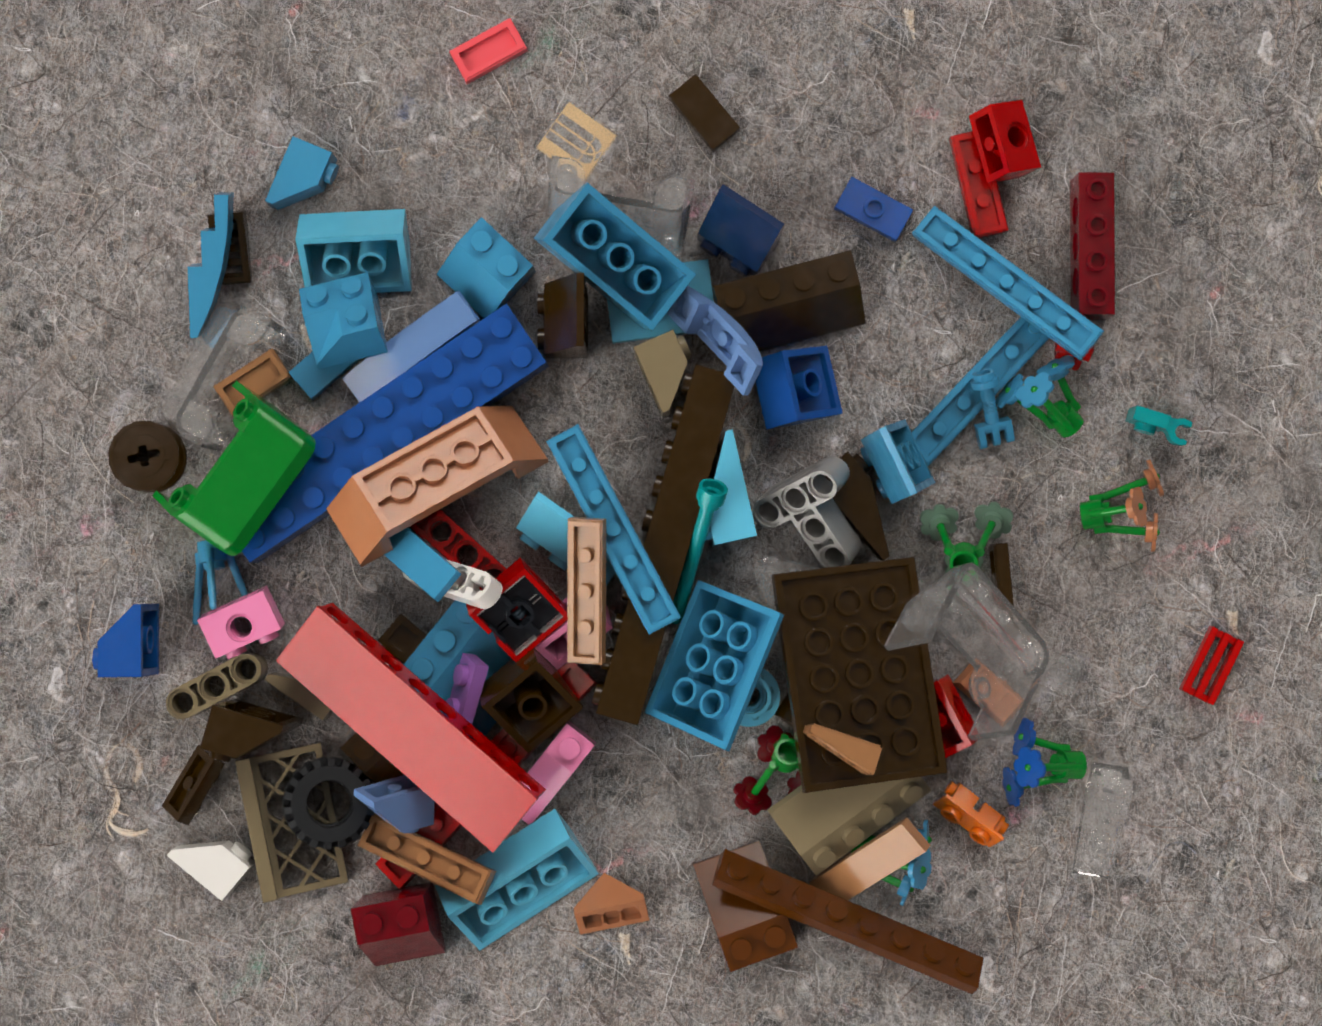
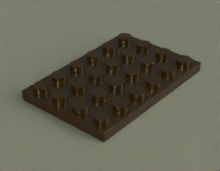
[771,557,948,793]

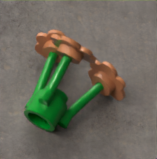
[1080,460,1164,552]

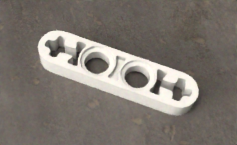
[403,559,503,609]

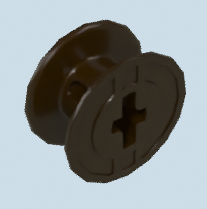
[109,421,187,493]

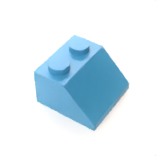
[437,217,536,318]

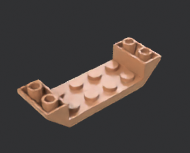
[326,406,548,567]

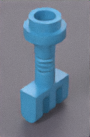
[971,369,1015,450]

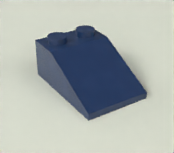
[697,184,784,277]

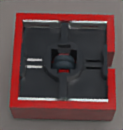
[466,557,567,662]

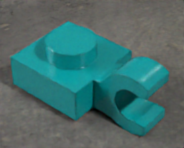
[1125,405,1193,446]

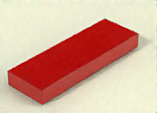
[949,131,1009,239]

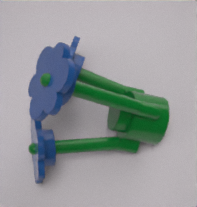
[1002,717,1087,807]

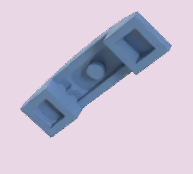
[668,286,763,396]

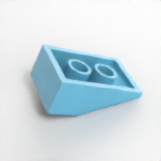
[706,429,757,546]

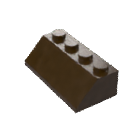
[712,250,866,352]

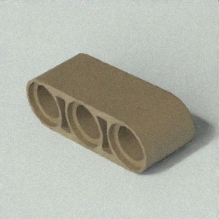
[166,653,268,719]

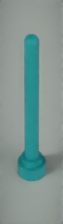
[672,478,728,624]

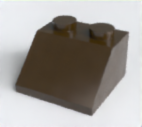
[480,648,583,753]

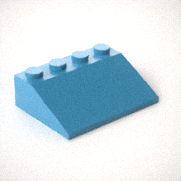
[644,580,784,751]
[403,600,512,741]

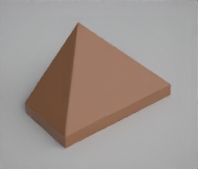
[573,873,650,935]

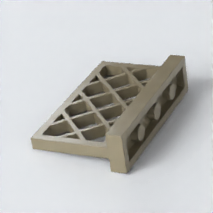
[235,742,348,903]

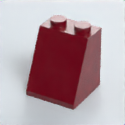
[351,882,446,966]

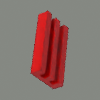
[1179,626,1244,706]

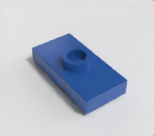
[834,176,913,242]

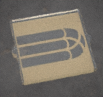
[534,99,618,182]

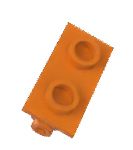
[933,781,1009,847]

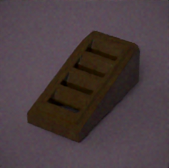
[207,210,252,285]

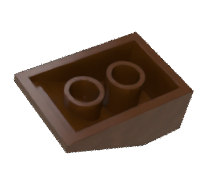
[693,840,798,972]

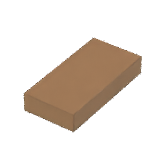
[213,348,293,416]

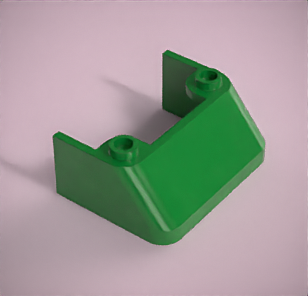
[152,380,316,556]

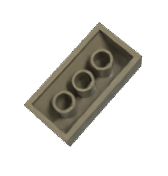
[767,776,931,876]

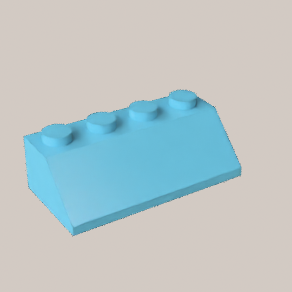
[435,809,599,951]

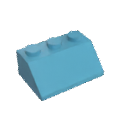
[295,209,412,293]
[516,491,616,587]

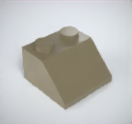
[634,330,691,419]

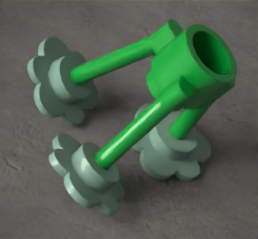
[920,501,1014,587]

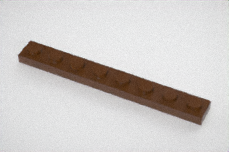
[712,849,983,994]

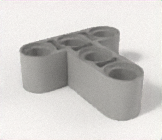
[753,456,861,568]

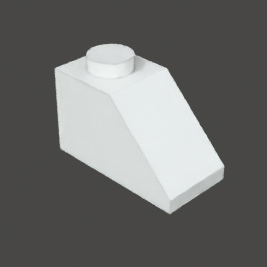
[167,840,255,901]

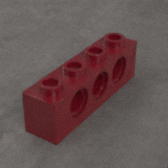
[1070,172,1115,320]

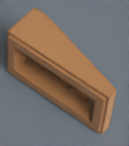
[803,723,882,775]

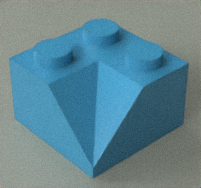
[299,272,388,369]

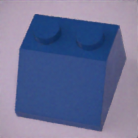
[755,346,843,430]
[92,603,159,678]

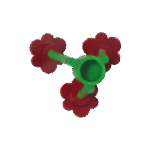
[733,725,801,815]

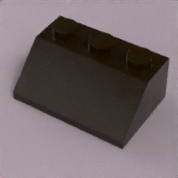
[200,699,303,762]

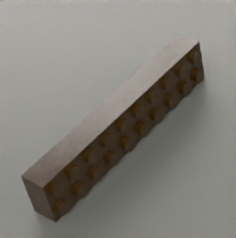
[592,364,735,726]

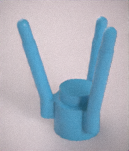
[192,540,248,625]

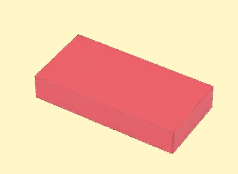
[449,18,528,84]

